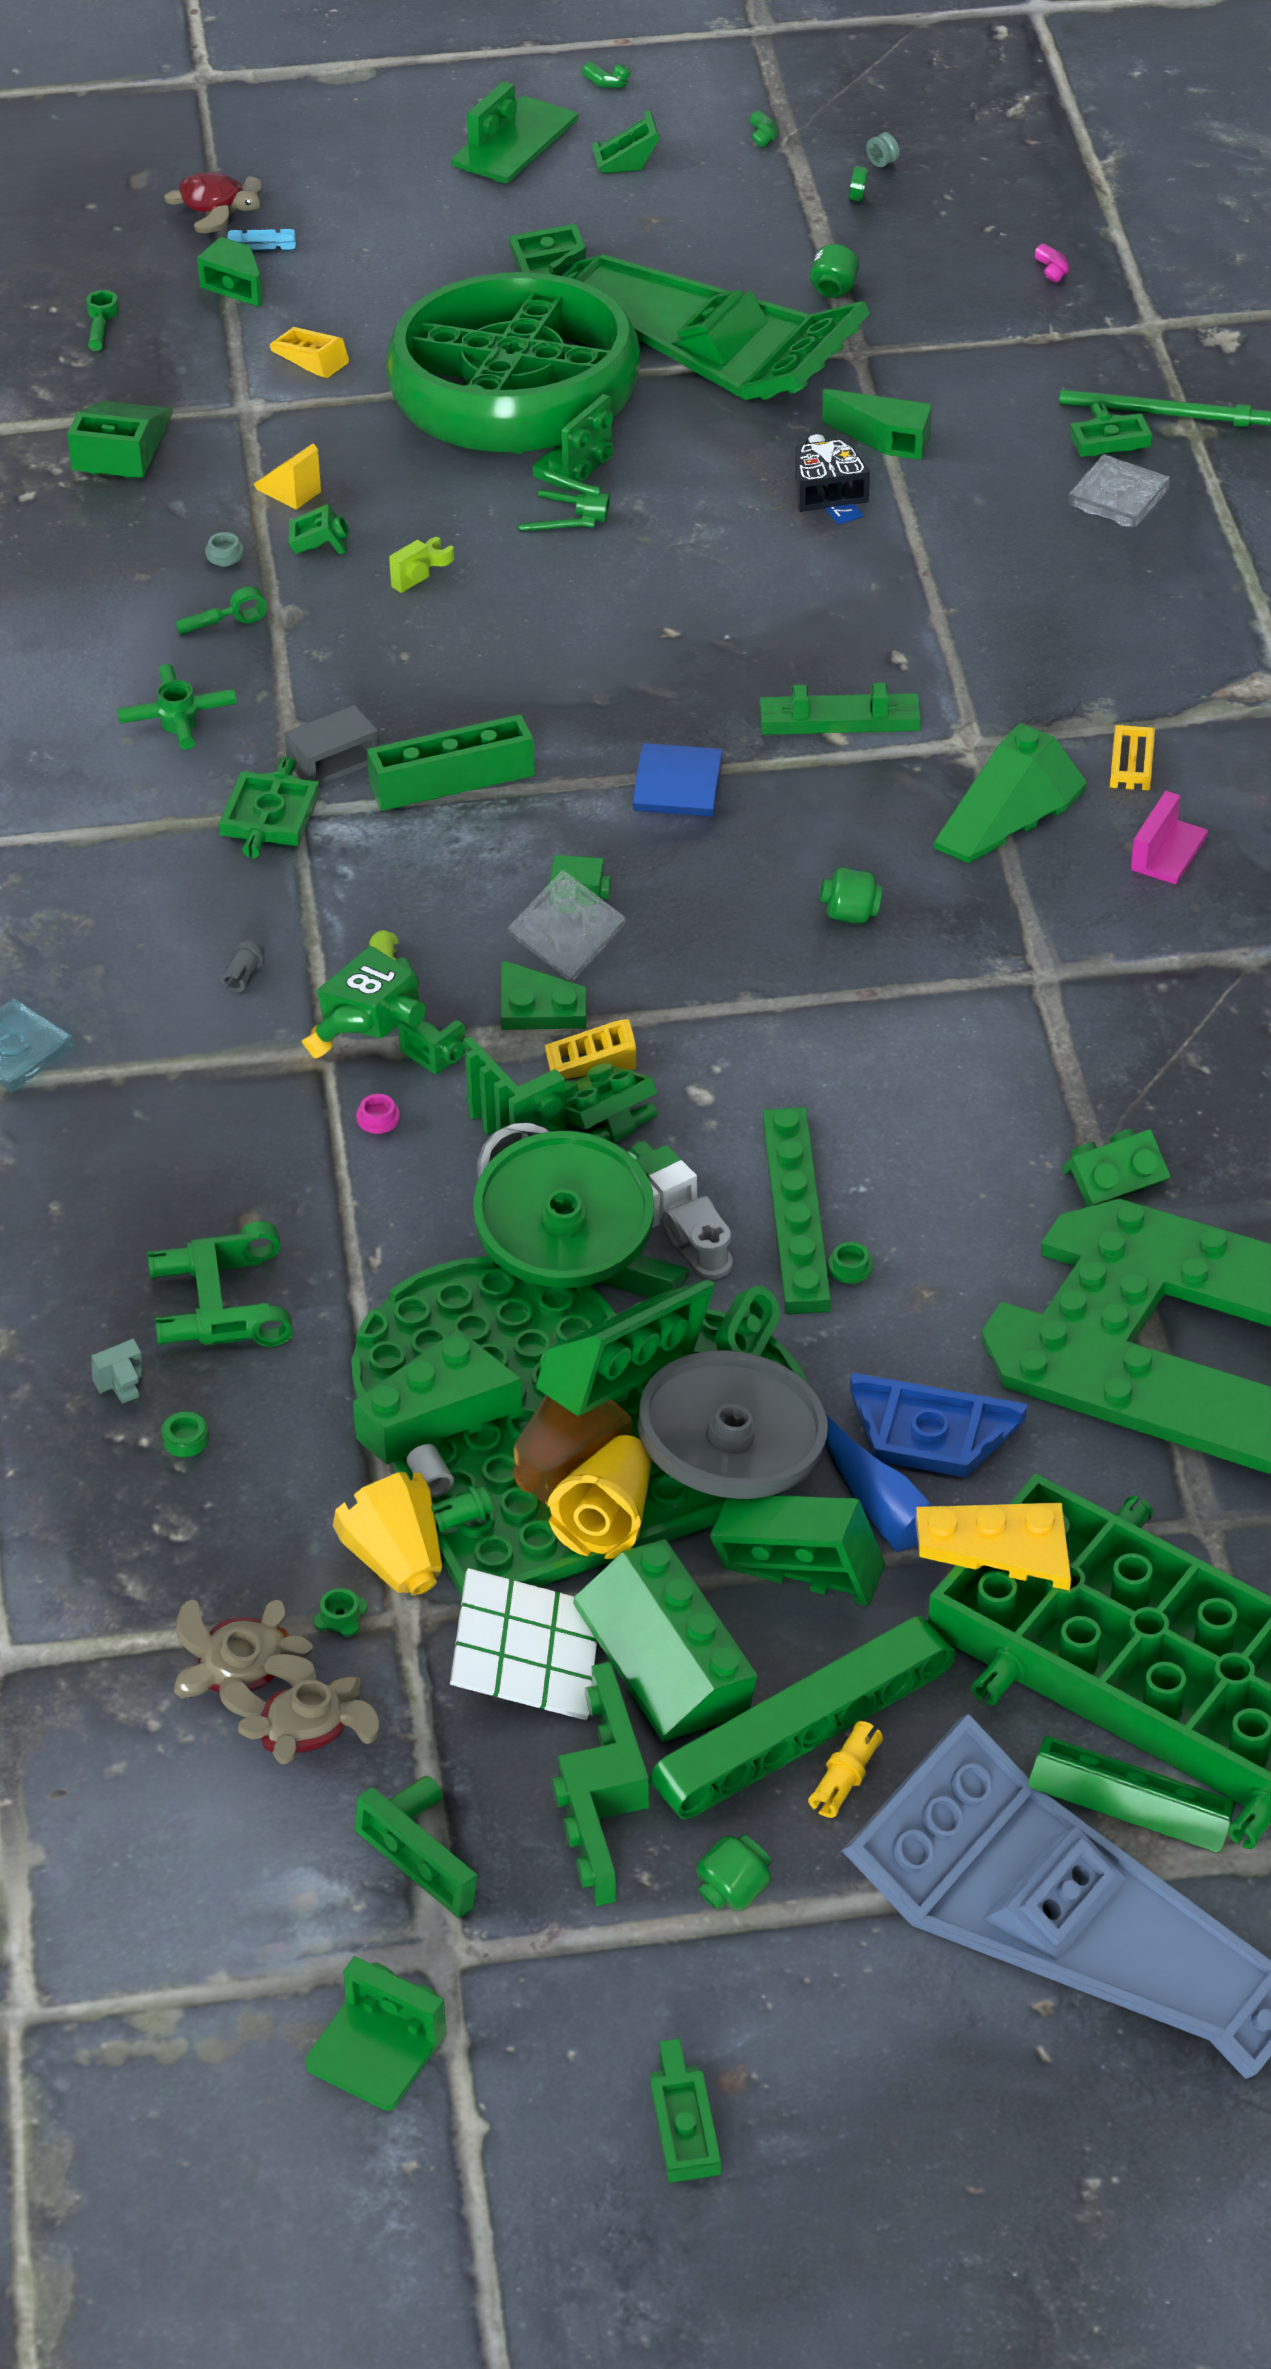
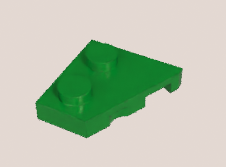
[509,223,586,275]
[501,961,586,1030]

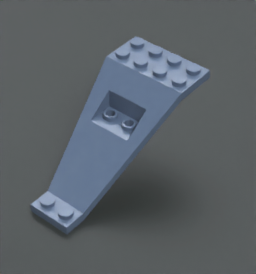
[842,1714,1271,2079]

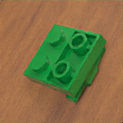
[565,1063,658,1143]

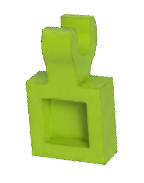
[389,537,454,593]

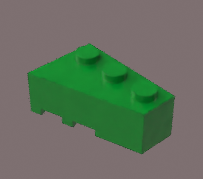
[710,1495,886,1607]

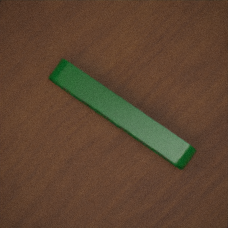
[649,1616,956,1820]

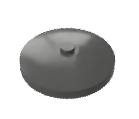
[638,1351,828,1499]

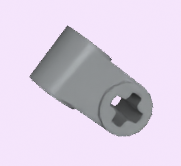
[663,1196,733,1280]

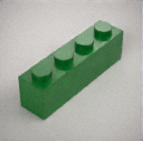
[367,714,535,811]

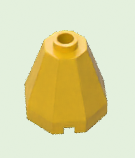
[333,1472,442,1596]

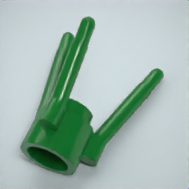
[518,470,610,531]

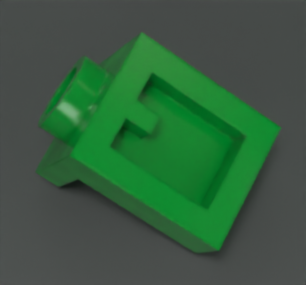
[288,503,350,555]
[398,1020,466,1075]

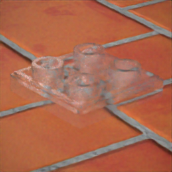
[1068,454,1170,527]
[507,869,626,982]

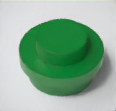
[828,1242,873,1284]

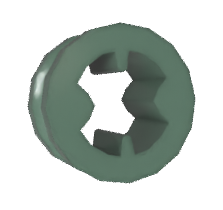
[866,132,899,168]

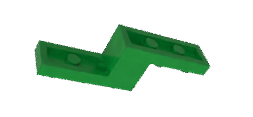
[551,1661,649,1906]

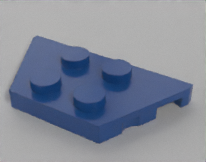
[850,1373,1028,1478]

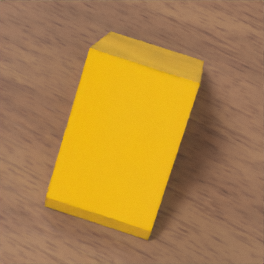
[253,443,321,510]

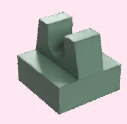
[91,1339,142,1404]

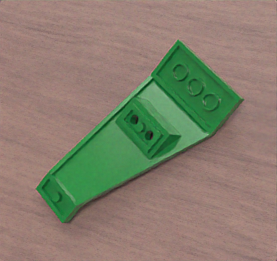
[562,254,870,400]

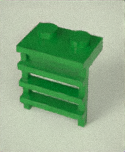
[463,1036,567,1135]

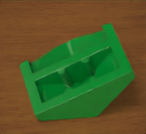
[592,110,660,173]

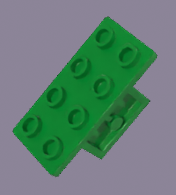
[451,81,578,183]

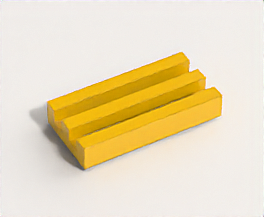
[1110,725,1155,791]

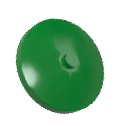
[473,1131,654,1288]

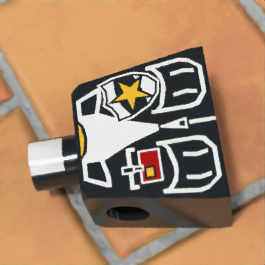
[795,434,870,512]

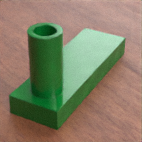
[354,1776,477,1919]

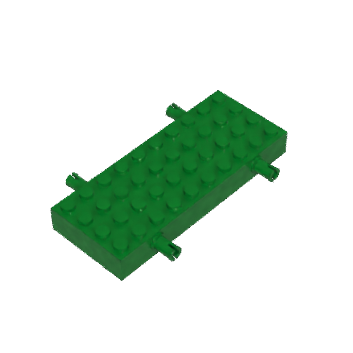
[928,1473,1271,1850]

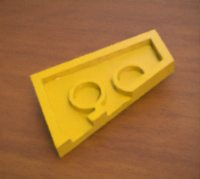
[916,1503,1071,1591]

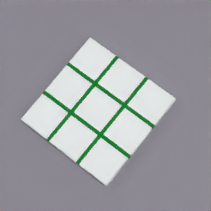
[450,1568,597,1720]

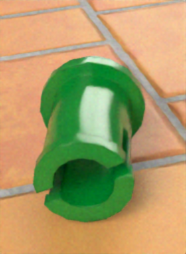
[431,1484,493,1533]

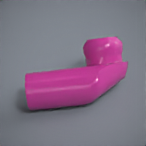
[1034,244,1069,282]

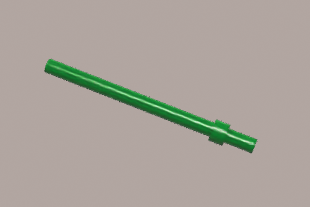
[1059,389,1271,427]

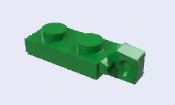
[650,2038,722,2183]

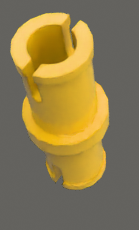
[808,1721,883,1818]

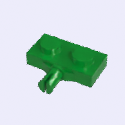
[1070,401,1152,457]

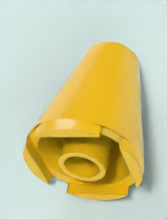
[548,1435,652,1559]

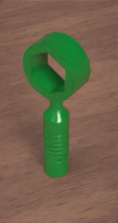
[86,290,119,351]
[175,586,267,636]

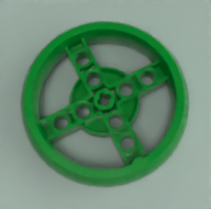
[386,272,641,452]

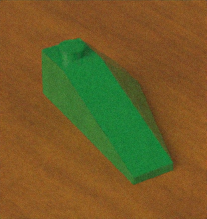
[934,722,1087,863]

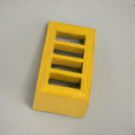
[270,327,349,378]
[545,1019,636,1079]

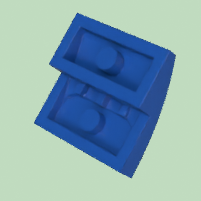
[633,743,723,817]

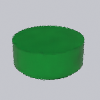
[848,166,868,202]
[161,1411,209,1457]

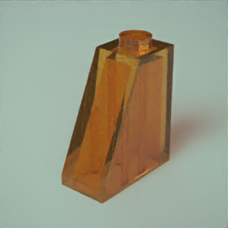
[513,1395,632,1505]

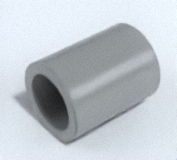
[407,1444,454,1498]

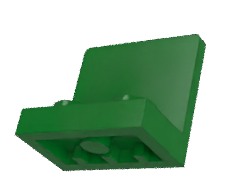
[533,394,614,491]

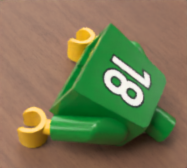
[301,946,426,1059]

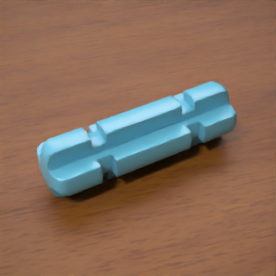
[227,229,296,251]

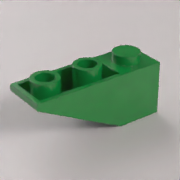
[822,388,932,460]

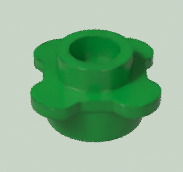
[313,1588,368,1637]

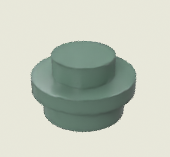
[205,532,244,567]

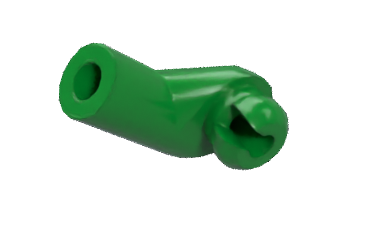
[582,62,631,88]
[750,110,779,148]

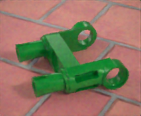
[147,1221,293,1347]

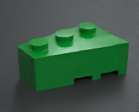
[352,1329,523,1465]

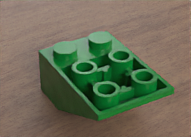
[67,401,173,478]

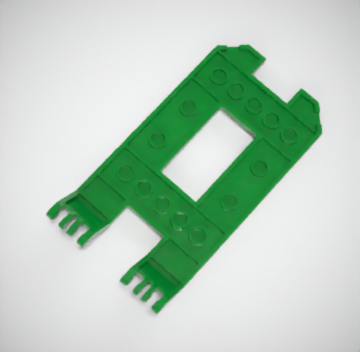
[981,1198,1271,1474]

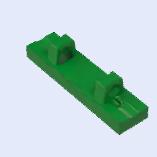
[760,683,920,735]

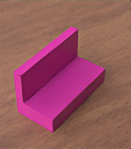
[1131,791,1208,885]

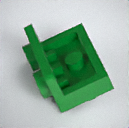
[1061,1128,1171,1207]

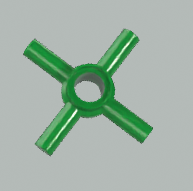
[116,664,237,750]

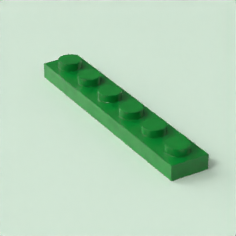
[763,1107,831,1314]

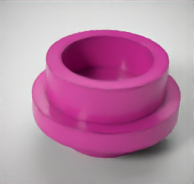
[356,1094,400,1134]

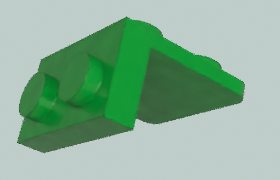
[305,1956,447,2111]

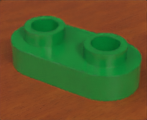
[716,1286,780,1356]

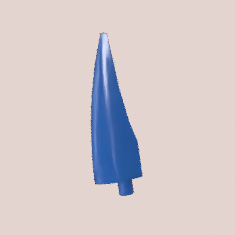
[826,1414,933,1552]

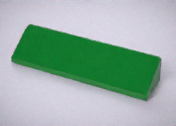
[1028,1736,1236,1852]

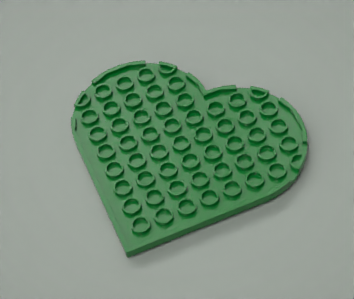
[351,1256,808,1599]

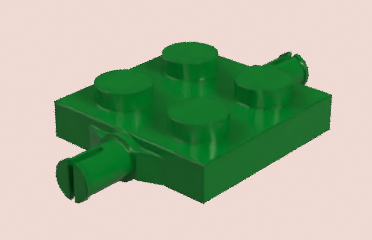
[219,756,320,858]

